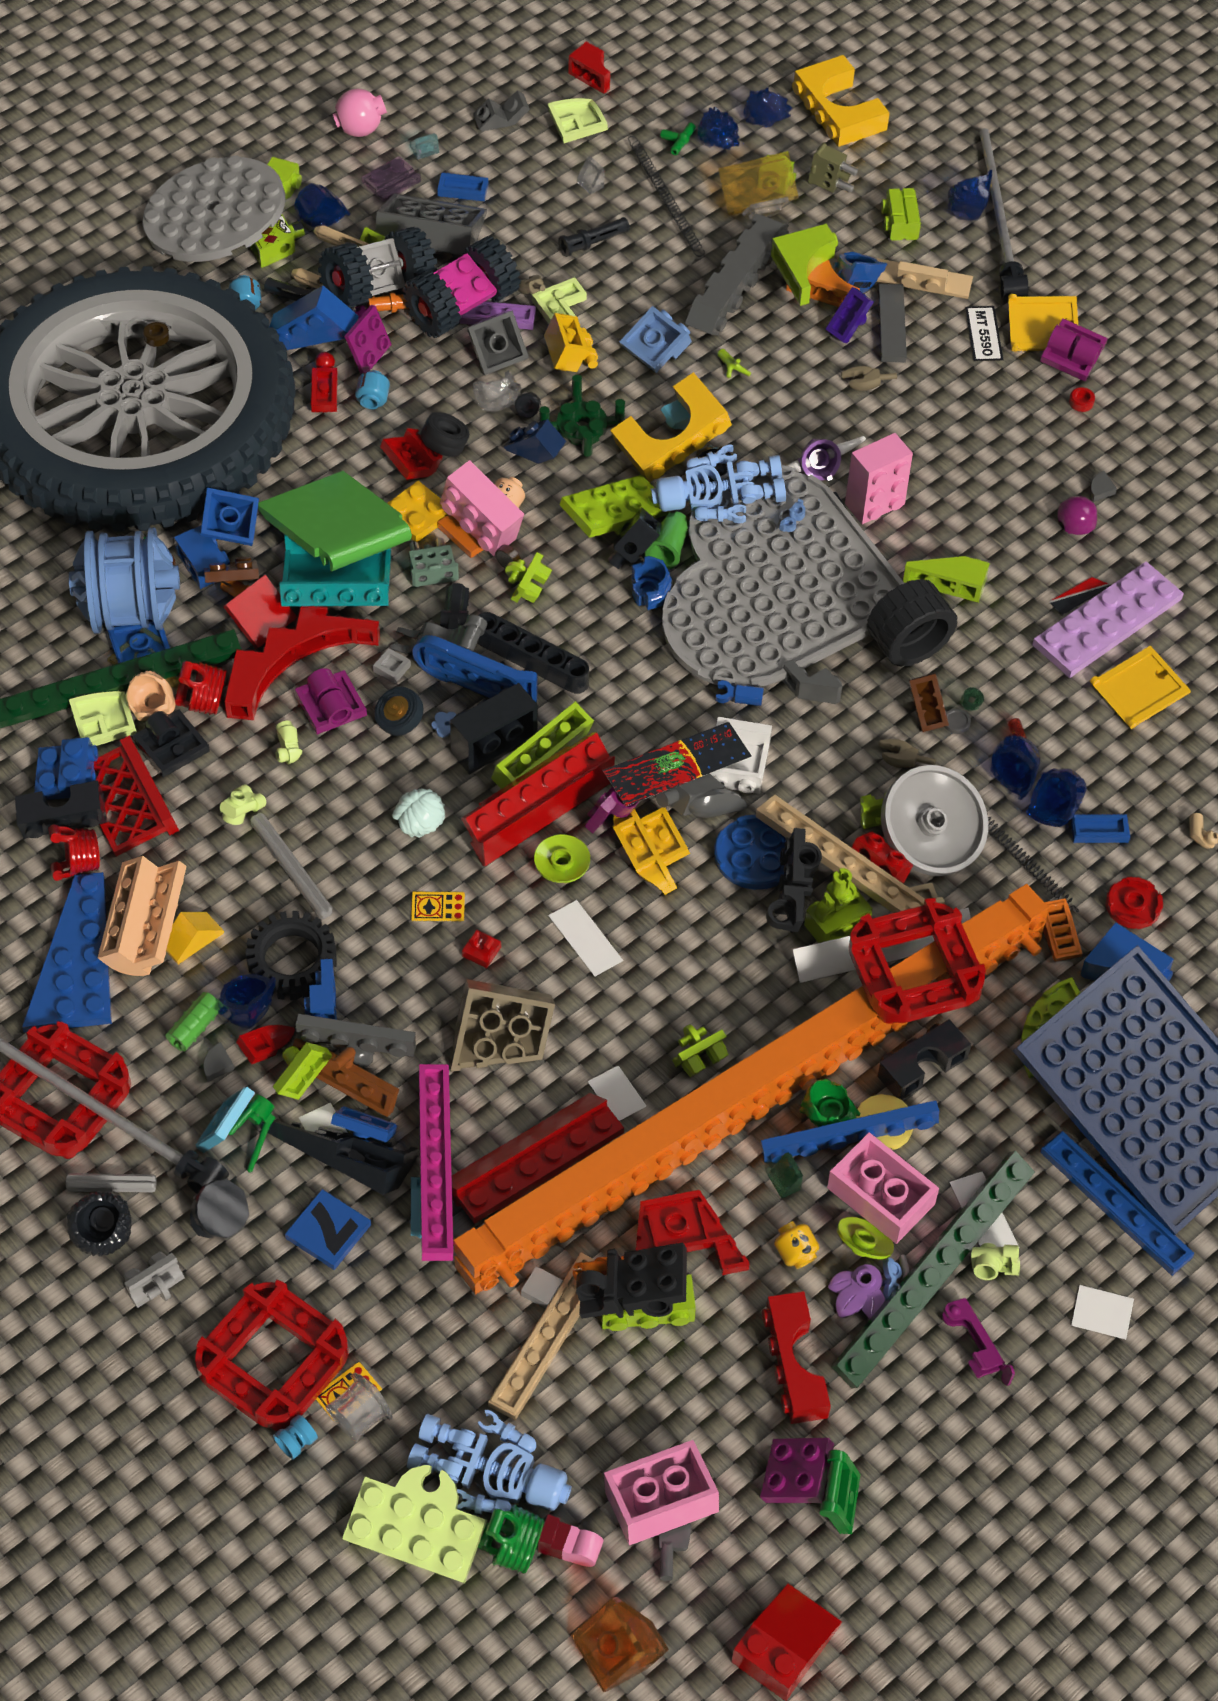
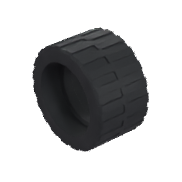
[866,579,958,667]

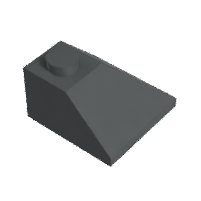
[467,310,529,375]

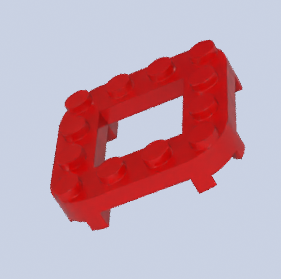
[849,898,986,1024]
[0,1021,131,1159]
[195,1280,349,1431]

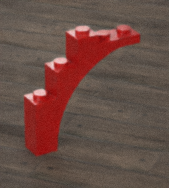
[225,606,380,720]

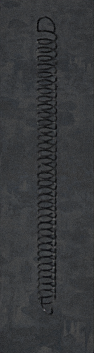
[628,136,705,257]
[987,813,1079,912]

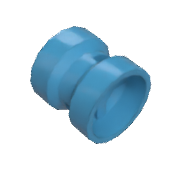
[273,1414,318,1460]

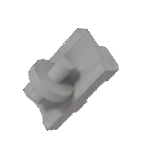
[124,1252,185,1308]

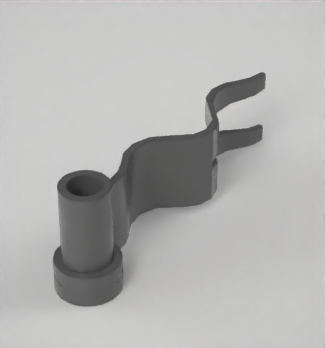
[390,615,487,654]

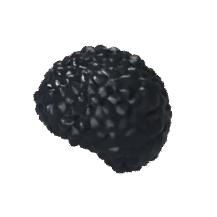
[67,1191,132,1257]

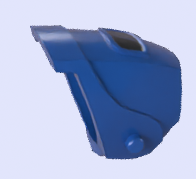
[833,252,887,293]

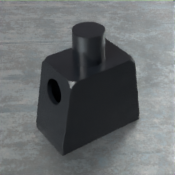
[608,507,662,569]

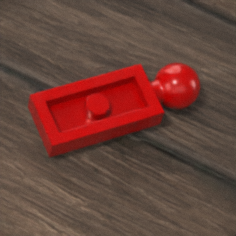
[311,352,338,412]

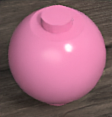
[333,88,387,137]

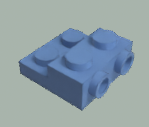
[619,306,692,373]

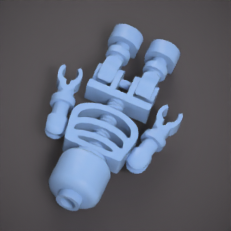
[651,445,786,523]
[407,1410,572,1514]

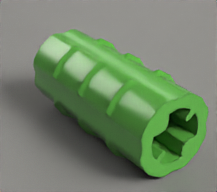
[165,992,223,1052]

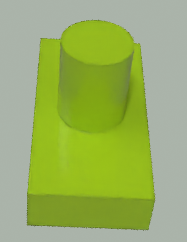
[273,1042,333,1100]

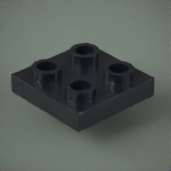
[133,709,210,778]

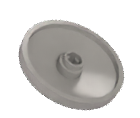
[881,765,988,876]

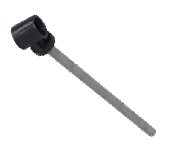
[979,128,1028,300]
[0,1038,229,1194]

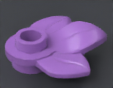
[828,1264,885,1319]

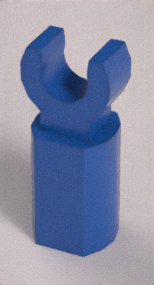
[716,680,764,706]

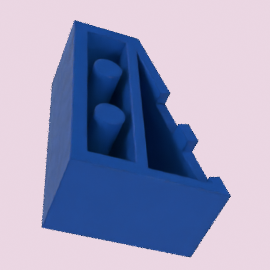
[269,285,359,350]

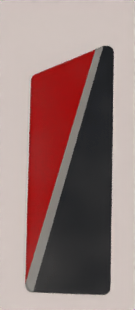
[1049,577,1111,615]

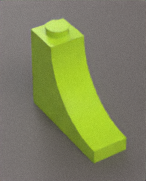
[771,224,838,306]

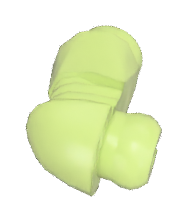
[275,720,302,764]

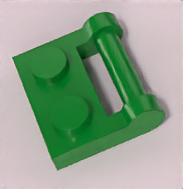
[819,1450,861,1534]

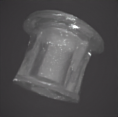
[325,1373,393,1443]

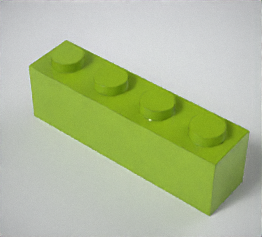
[491,701,594,789]

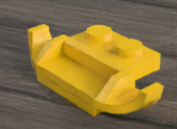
[613,804,690,895]

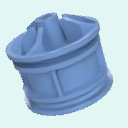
[69,527,180,634]

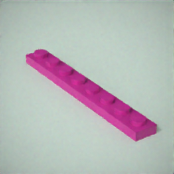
[419,1064,453,1261]

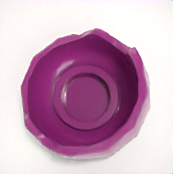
[1058,496,1097,535]

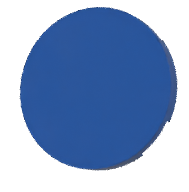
[714,815,786,890]

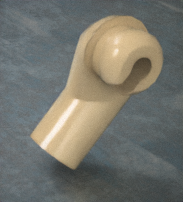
[1189,813,1218,849]

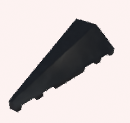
[261,1120,419,1195]

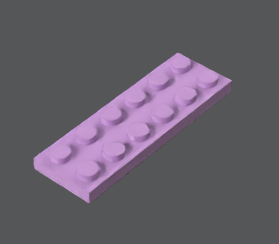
[1032,561,1184,678]

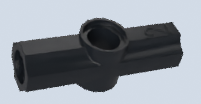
[440,583,470,630]

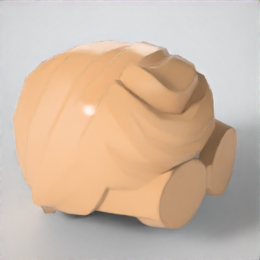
[126,671,176,721]

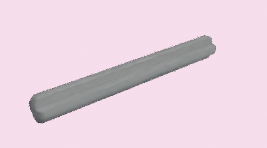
[250,813,333,919]

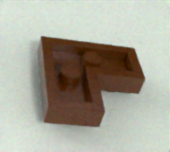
[204,557,259,583]

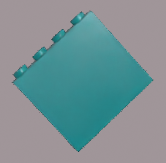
[280,535,391,606]

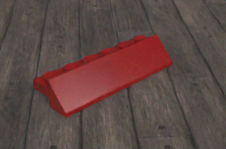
[461,732,615,866]
[451,1093,624,1224]

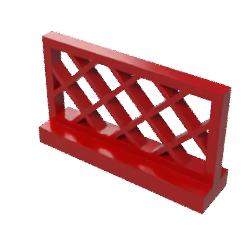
[94,735,179,857]

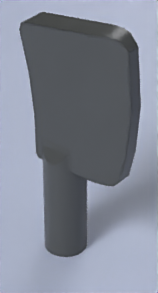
[659,1523,691,1581]

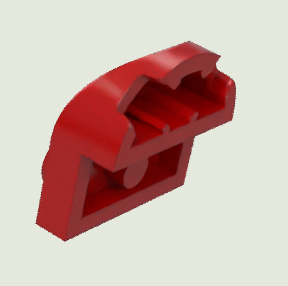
[380,428,443,480]

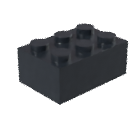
[450,683,538,775]

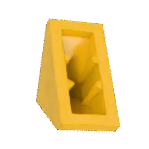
[166,912,224,964]

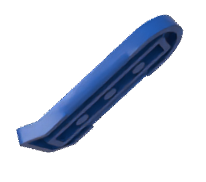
[412,635,537,703]

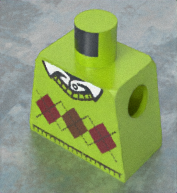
[250,214,305,268]

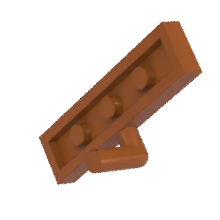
[293,1038,399,1117]

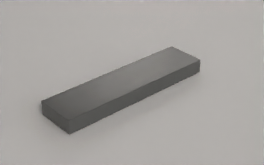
[878,284,907,363]

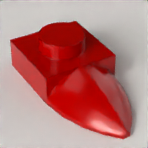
[236,1025,295,1064]

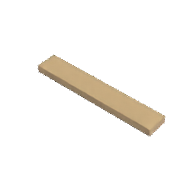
[488,1253,595,1421]

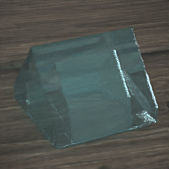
[410,133,439,159]

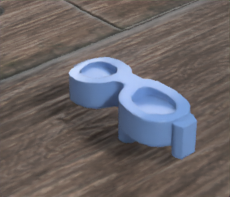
[780,499,805,532]
[881,1258,902,1301]

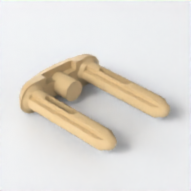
[291,225,368,308]

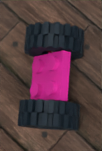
[403,236,521,338]

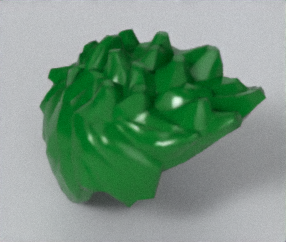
[800,1079,861,1127]

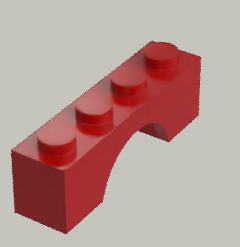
[762,1291,831,1424]

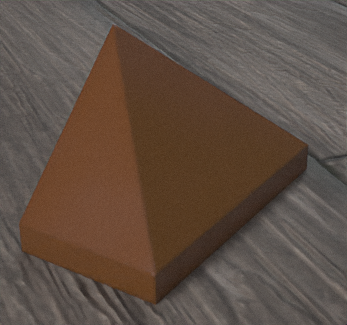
[909,673,949,732]

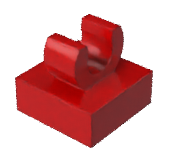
[462,929,501,968]

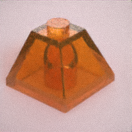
[571,1597,669,1692]

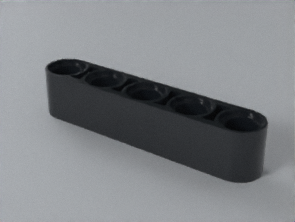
[477,612,589,694]

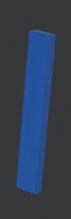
[1040,1131,1195,1276]

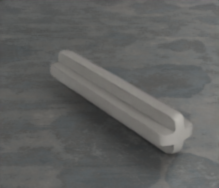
[66,1173,157,1193]

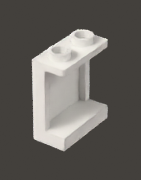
[710,717,772,794]

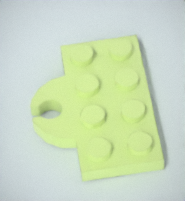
[342,1465,487,1584]

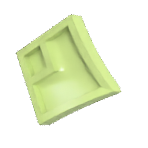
[548,98,608,143]
[69,691,137,746]

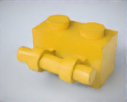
[544,313,598,372]

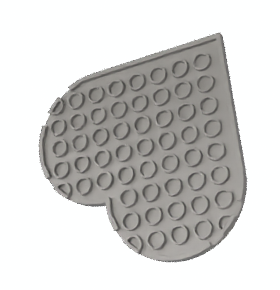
[662,465,904,687]

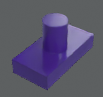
[826,287,874,343]

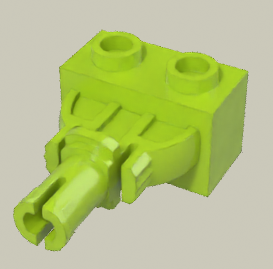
[804,868,873,943]

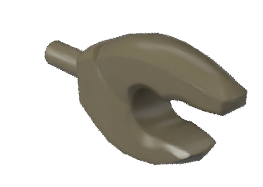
[517,275,546,294]
[841,366,897,391]
[879,739,936,768]

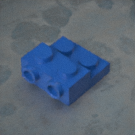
[34,737,98,800]
[304,959,337,1020]

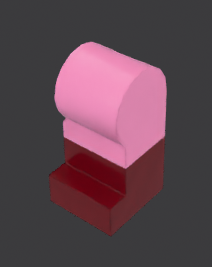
[538,1514,604,1567]

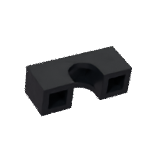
[15,780,107,839]
[877,1019,971,1100]

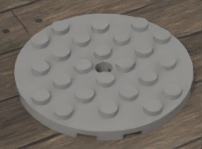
[143,156,286,262]

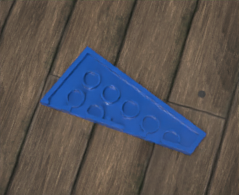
[22,872,112,1033]

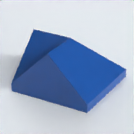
[200,488,259,546]

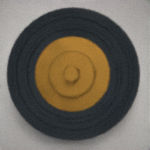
[375,687,424,736]

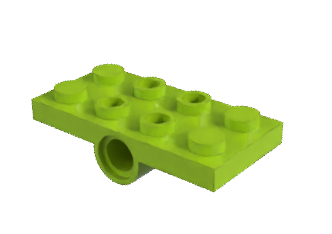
[559,475,671,538]

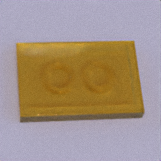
[718,151,799,216]

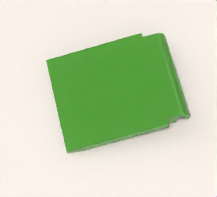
[258,471,412,572]

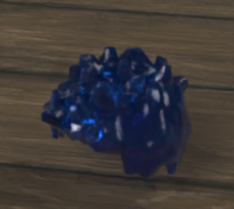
[743,88,793,128]
[697,107,740,150]

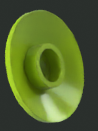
[534,834,590,883]
[837,1217,894,1259]

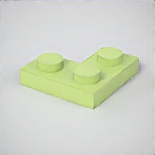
[532,277,587,324]

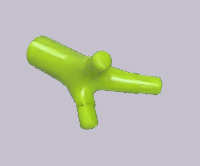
[717,349,751,378]

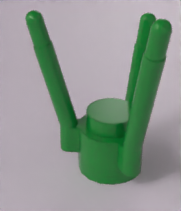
[229,1094,276,1173]

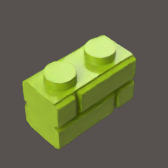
[881,188,921,241]

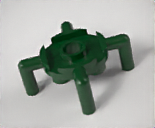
[539,374,625,457]

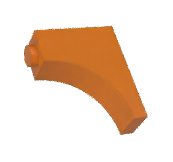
[786,260,860,307]

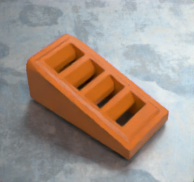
[1043,898,1083,962]

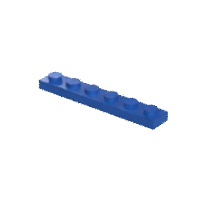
[761,1100,939,1163]

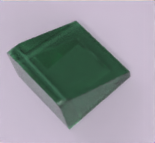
[768,1152,803,1198]

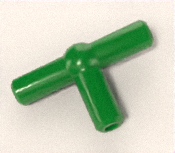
[660,122,696,155]

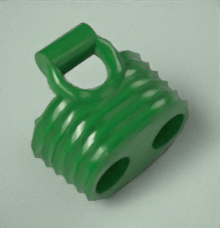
[478,1504,544,1574]

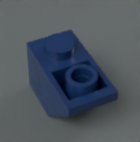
[504,419,566,464]

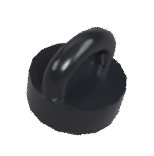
[515,391,541,418]

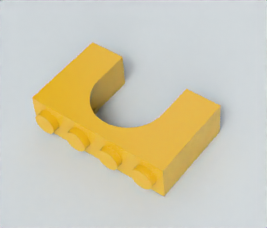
[792,55,889,147]
[610,372,732,483]

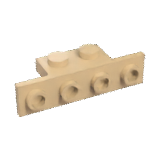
[876,258,973,299]

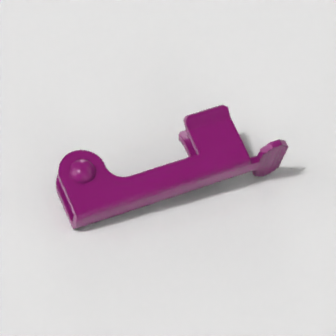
[942,1298,1015,1386]

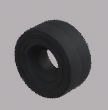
[420,412,470,457]

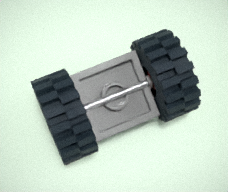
[318,227,437,308]

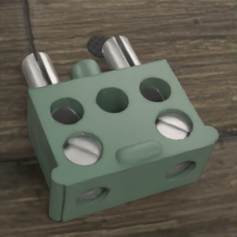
[409,538,459,587]

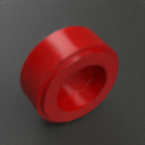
[1069,387,1095,412]

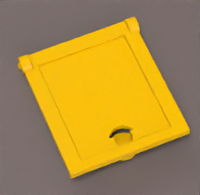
[1008,294,1078,352]
[1090,645,1191,729]

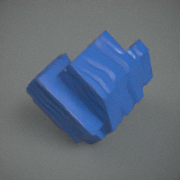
[632,556,672,610]

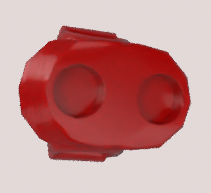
[175,661,227,715]
[48,825,100,881]

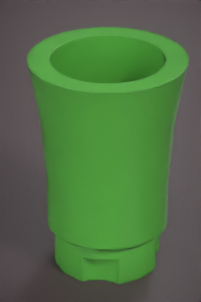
[645,511,690,569]

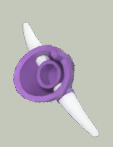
[786,436,866,481]

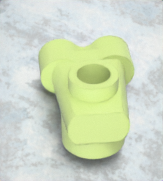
[220,784,266,825]
[971,1243,1020,1280]

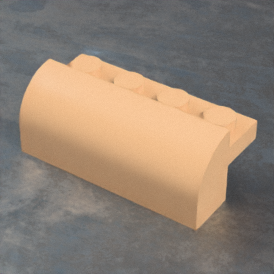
[98,856,187,976]

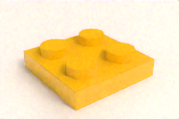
[387,480,448,542]

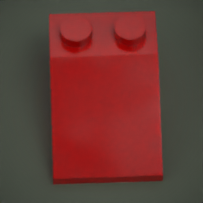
[732,1583,842,1701]

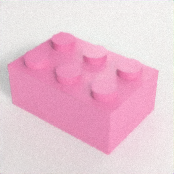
[845,433,913,524]
[440,460,524,557]
[827,1132,939,1244]
[604,1440,719,1546]

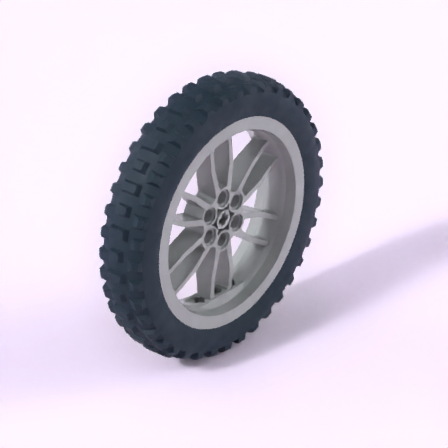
[0,266,295,532]

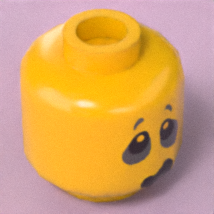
[774,1221,819,1269]

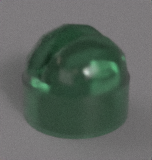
[960,687,984,711]

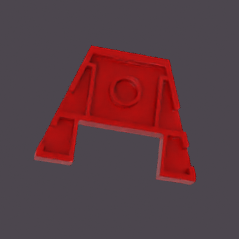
[636,1190,750,1275]

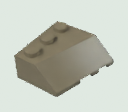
[450,979,555,1072]

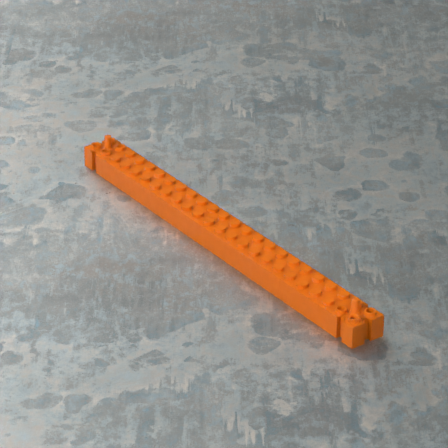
[453,884,1049,1295]

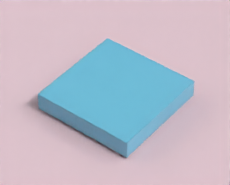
[195,1087,255,1153]

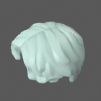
[392,788,445,838]

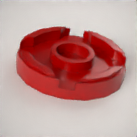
[1106,877,1163,929]

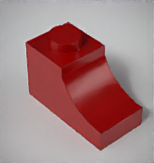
[568,41,610,94]

